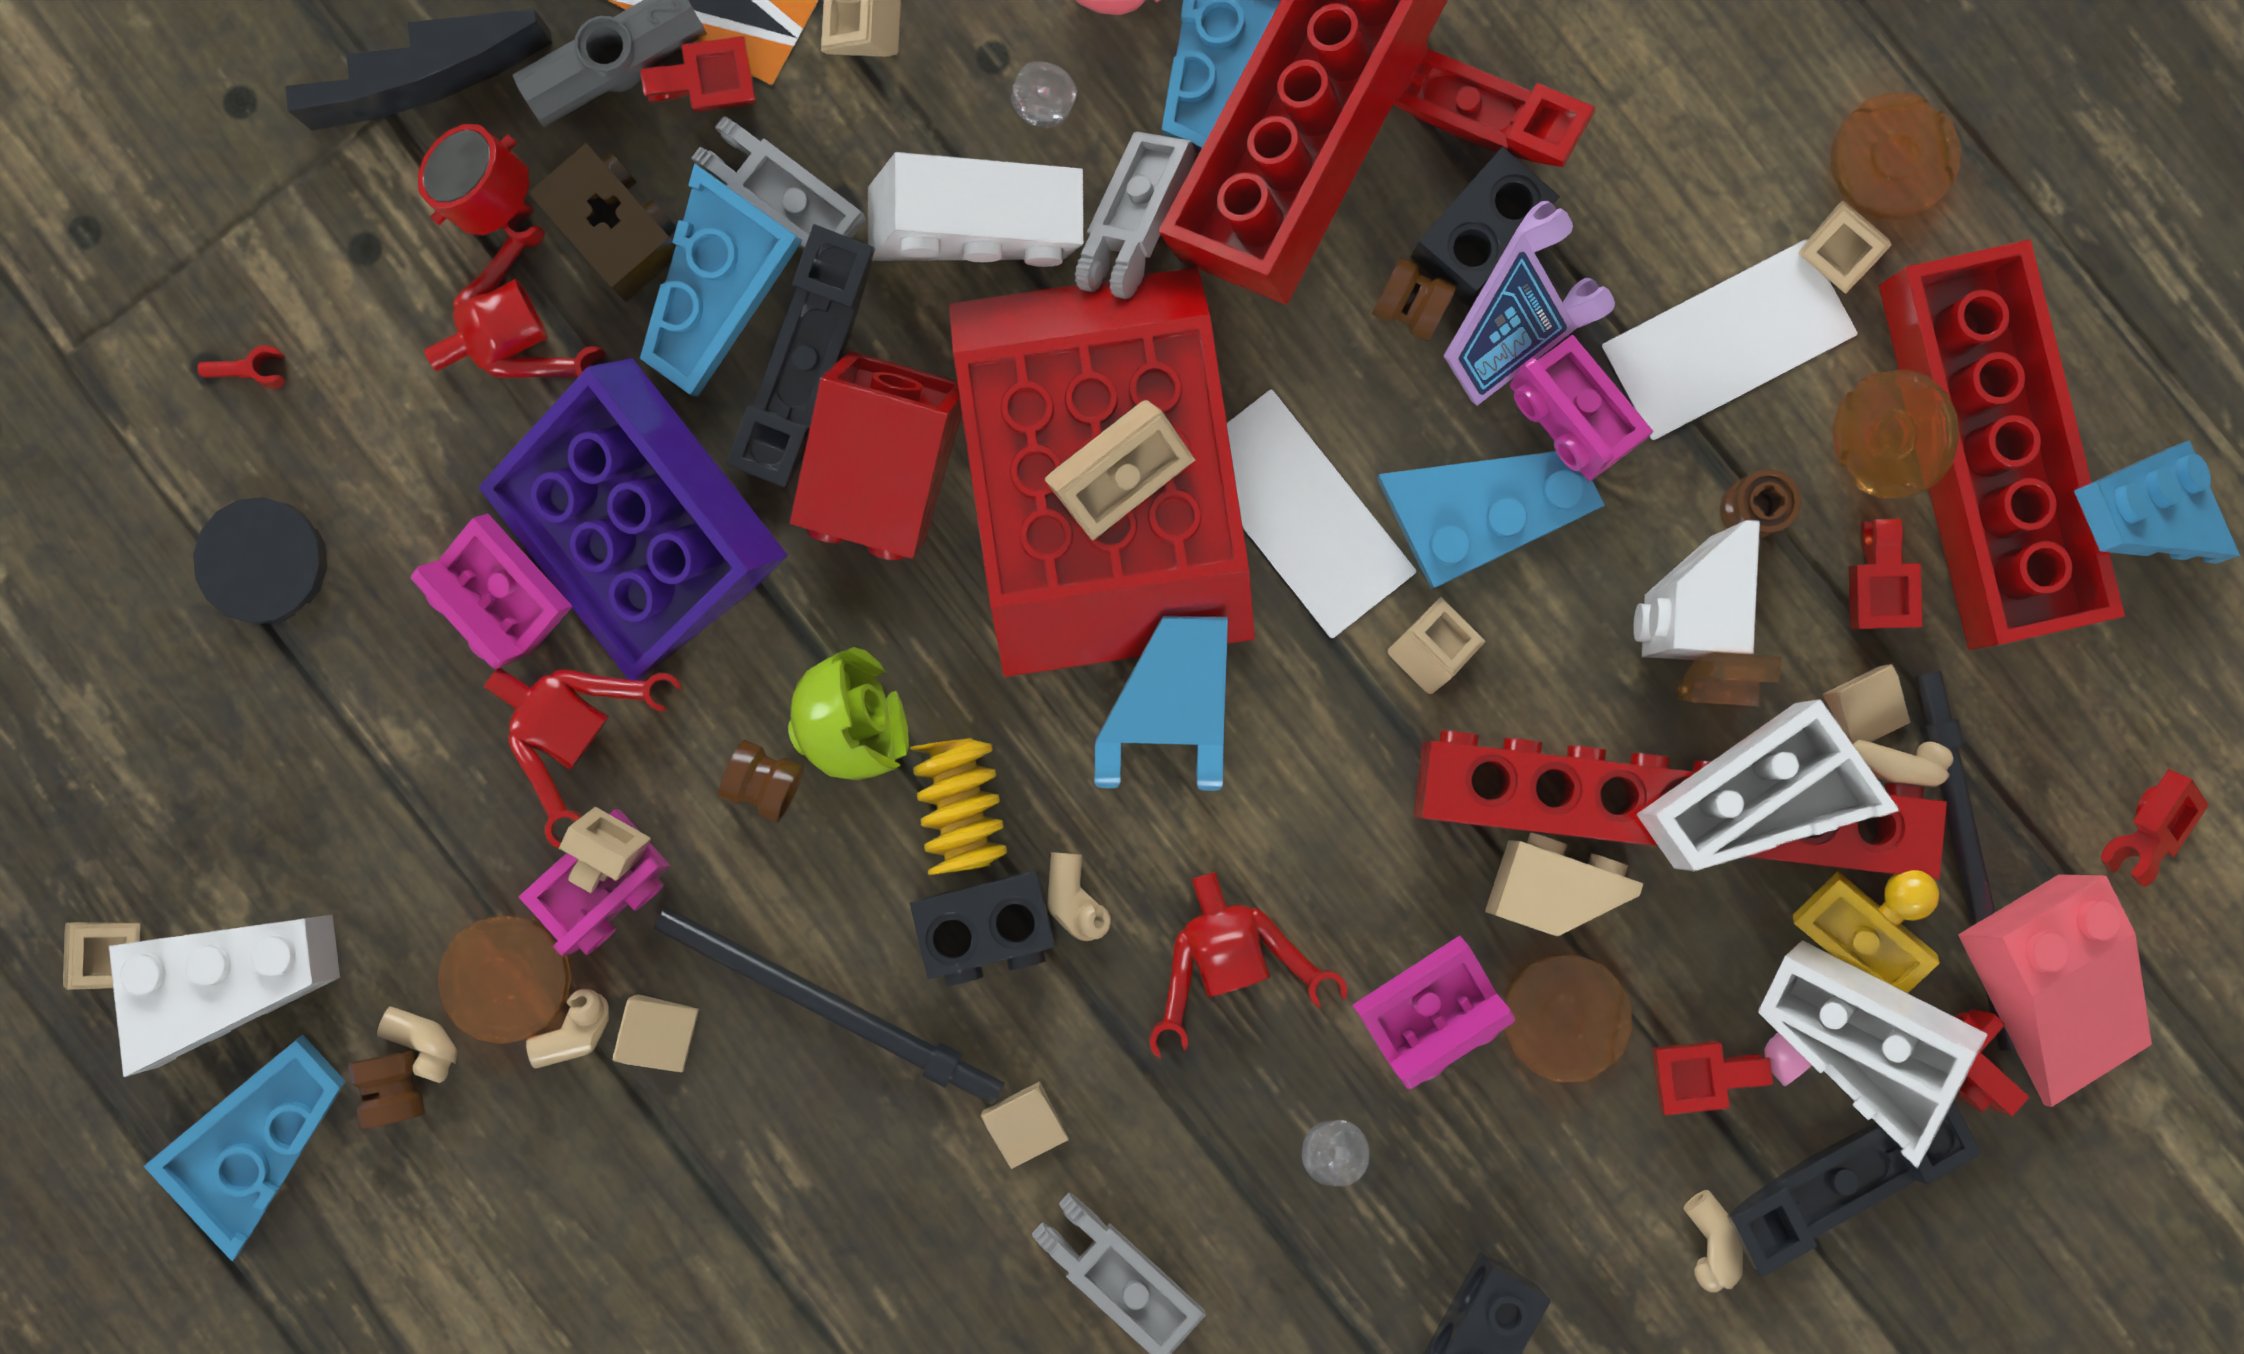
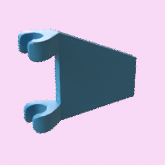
[1094,616,1228,791]

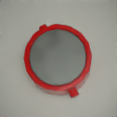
[418,124,529,235]

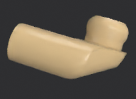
[1853,739,1953,788]
[1047,852,1111,941]
[526,989,609,1069]
[377,1006,458,1083]
[1684,1190,1743,1292]

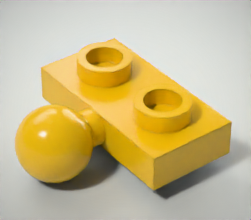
[1793,870,1940,993]

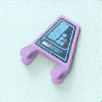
[1444,201,1615,405]

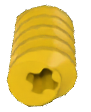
[910,738,1007,875]

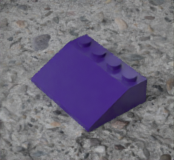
[478,358,788,681]

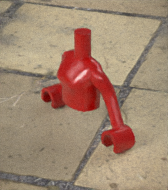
[424,203,606,378]
[484,668,683,848]
[1149,871,1348,1059]

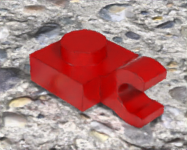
[640,36,757,113]
[1849,519,1922,629]
[2101,769,2209,887]
[1652,1041,1773,1115]

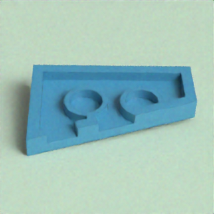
[1162,0,1281,154]
[640,164,803,397]
[2074,440,2240,564]
[1376,451,1604,590]
[143,1034,346,1261]

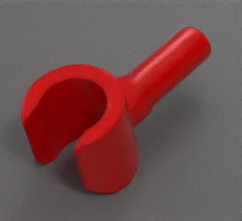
[198,345,286,389]

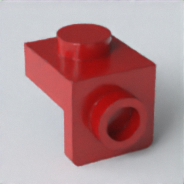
[1954,1009,2029,1116]

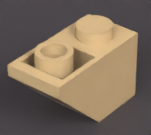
[1485,833,1644,936]

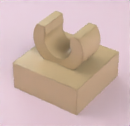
[559,807,651,893]

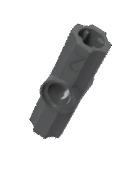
[512,0,707,127]

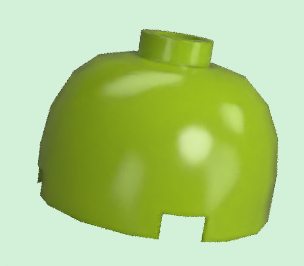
[788,647,909,780]

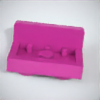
[1509,335,1654,482]
[411,513,573,669]
[519,809,671,956]
[1352,935,1515,1089]

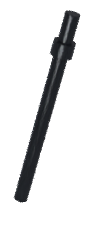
[1915,671,2015,1050]
[654,907,1005,1106]

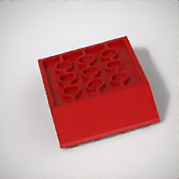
[949,267,1255,678]

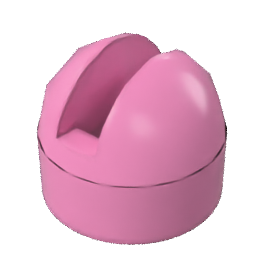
[1764,1032,1812,1087]

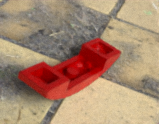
[1393,42,1595,167]

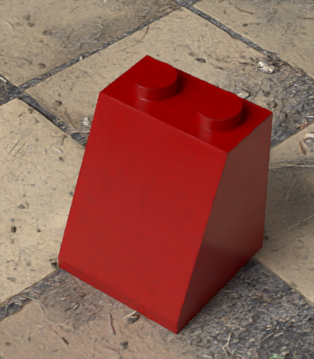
[790,351,962,560]

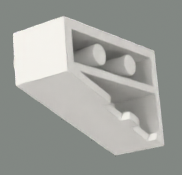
[868,152,1083,267]
[1636,700,1899,871]
[109,915,340,1077]
[1758,940,1988,1168]

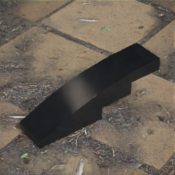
[285,9,552,130]

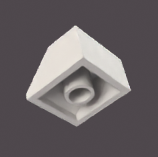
[1634,520,1760,662]

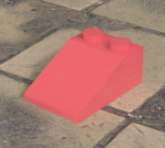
[1958,875,2152,1107]

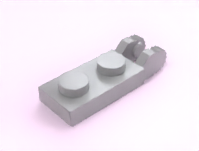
[692,116,866,250]
[1075,131,1197,299]
[1032,1192,1206,1354]

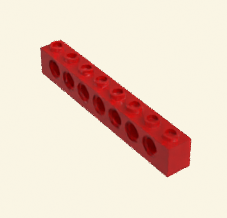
[1414,730,1947,879]

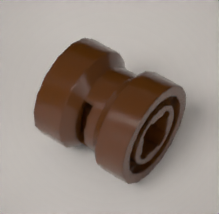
[1372,257,1457,342]
[1720,469,1802,539]
[718,739,804,823]
[348,1050,425,1129]

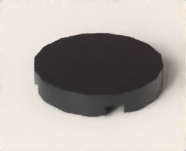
[193,497,327,625]

